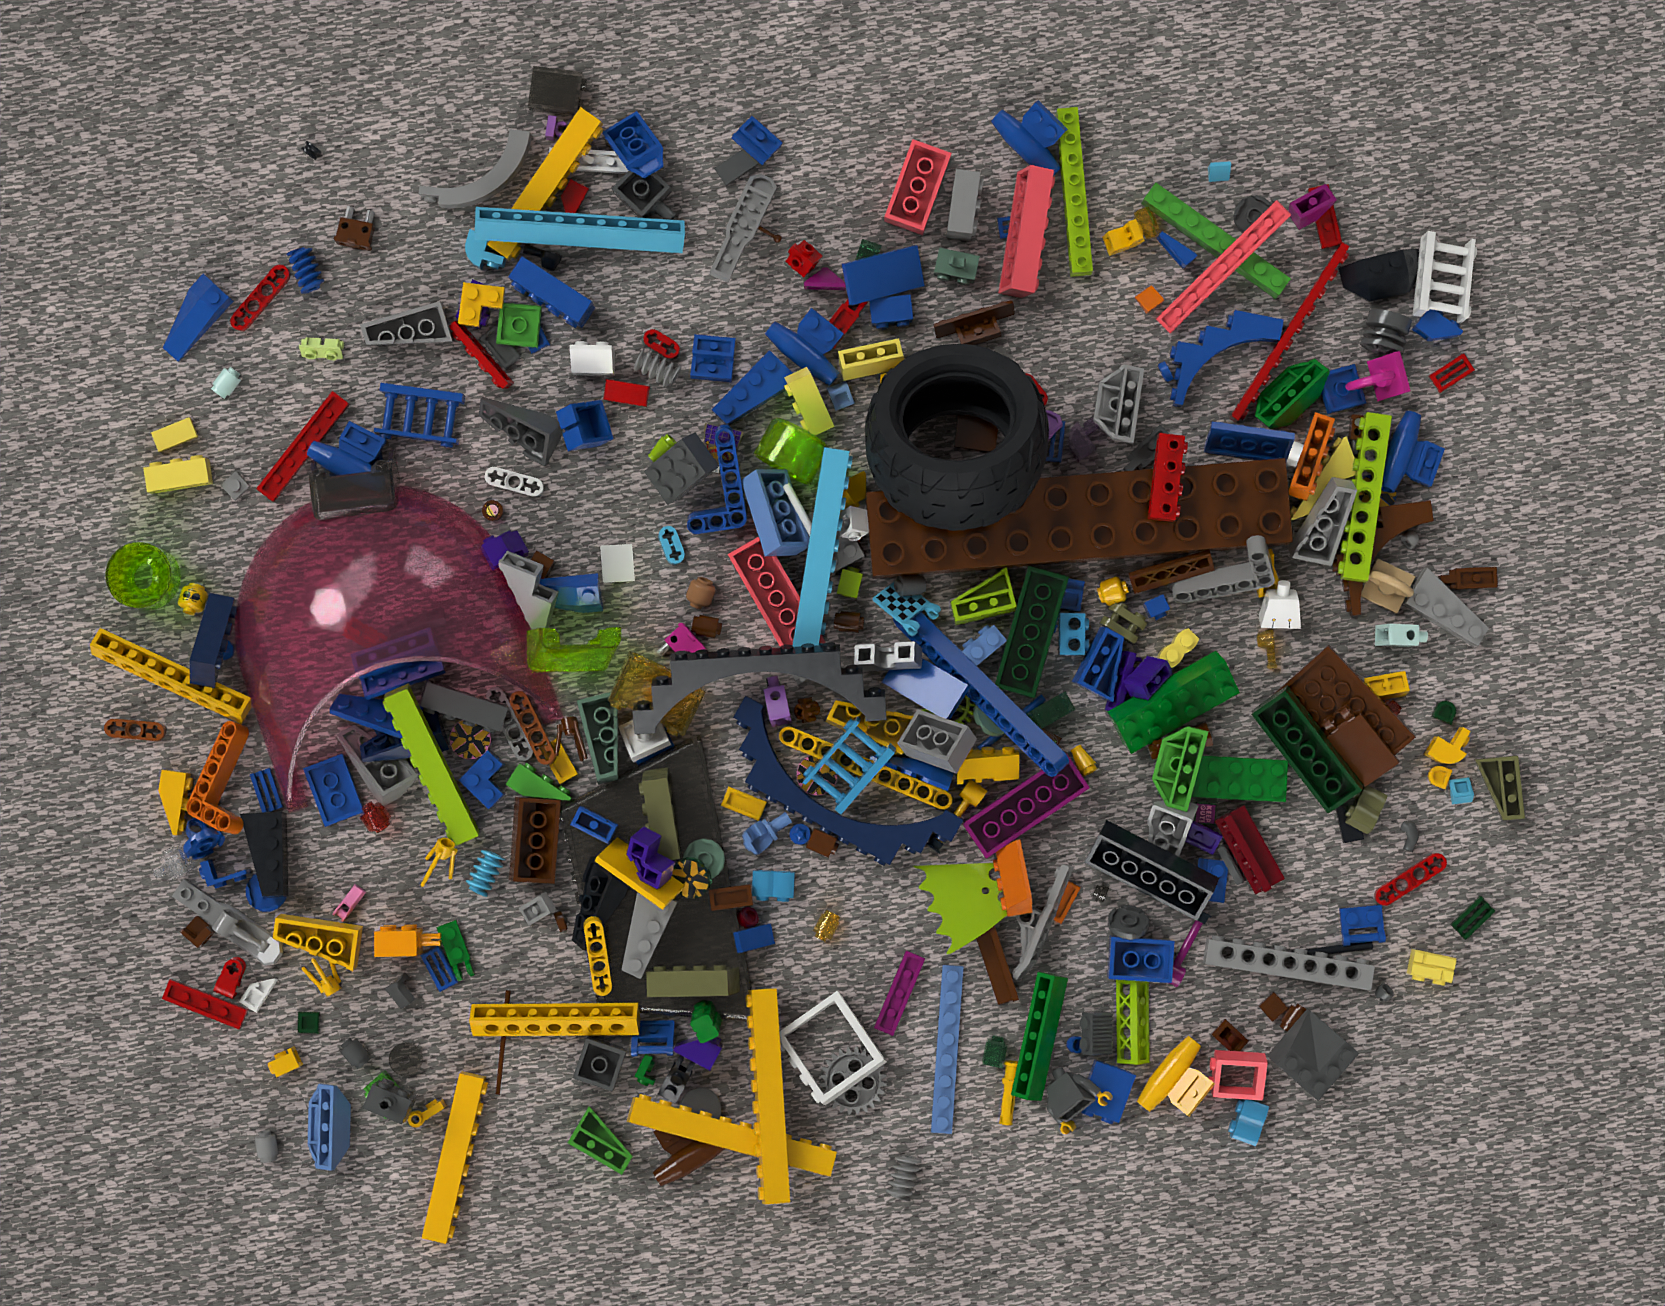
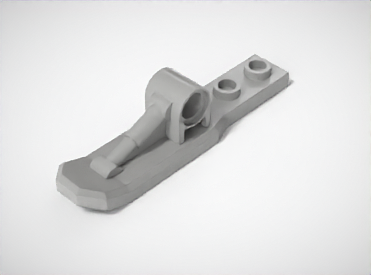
[709,174,777,283]
[1011,864,1074,980]
[172,879,284,965]

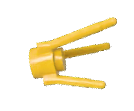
[421,838,458,887]
[302,958,341,997]

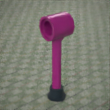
[1169,912,1212,988]

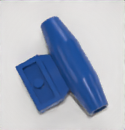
[991,100,1068,176]
[765,308,844,386]
[1381,411,1445,493]
[307,421,389,493]

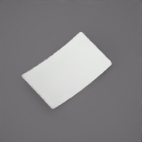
[600,544,664,583]

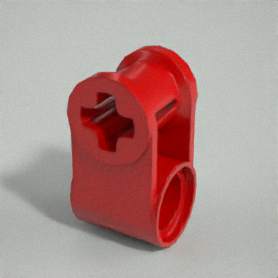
[213,957,246,999]

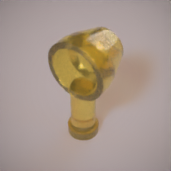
[1257,629,1277,669]

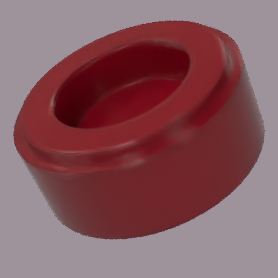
[737,907,759,929]

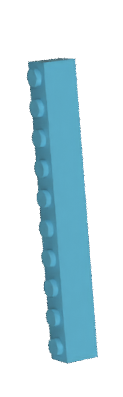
[474,207,685,253]
[792,447,853,647]

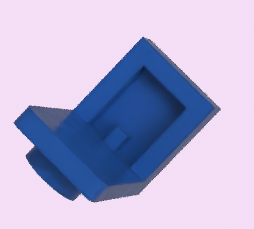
[199,859,251,889]

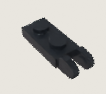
[658,1055,696,1104]

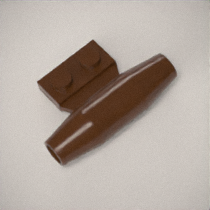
[653,1130,725,1187]

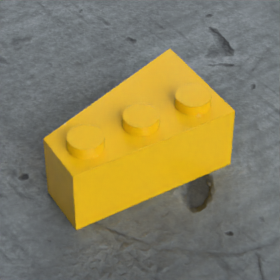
[956,747,1019,784]

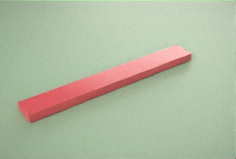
[1156,200,1291,333]

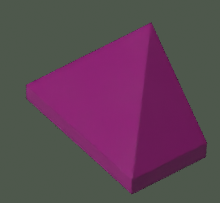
[804,267,846,291]

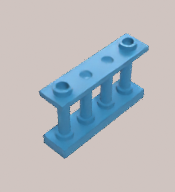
[802,716,896,814]

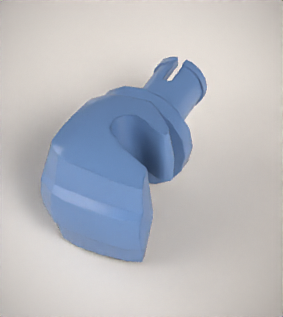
[742,812,792,855]

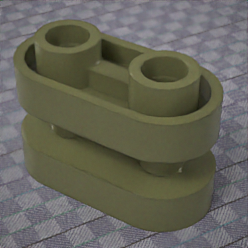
[1099,602,1147,645]

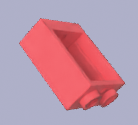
[1208,1050,1268,1100]

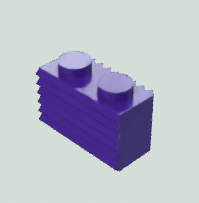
[1124,656,1173,701]

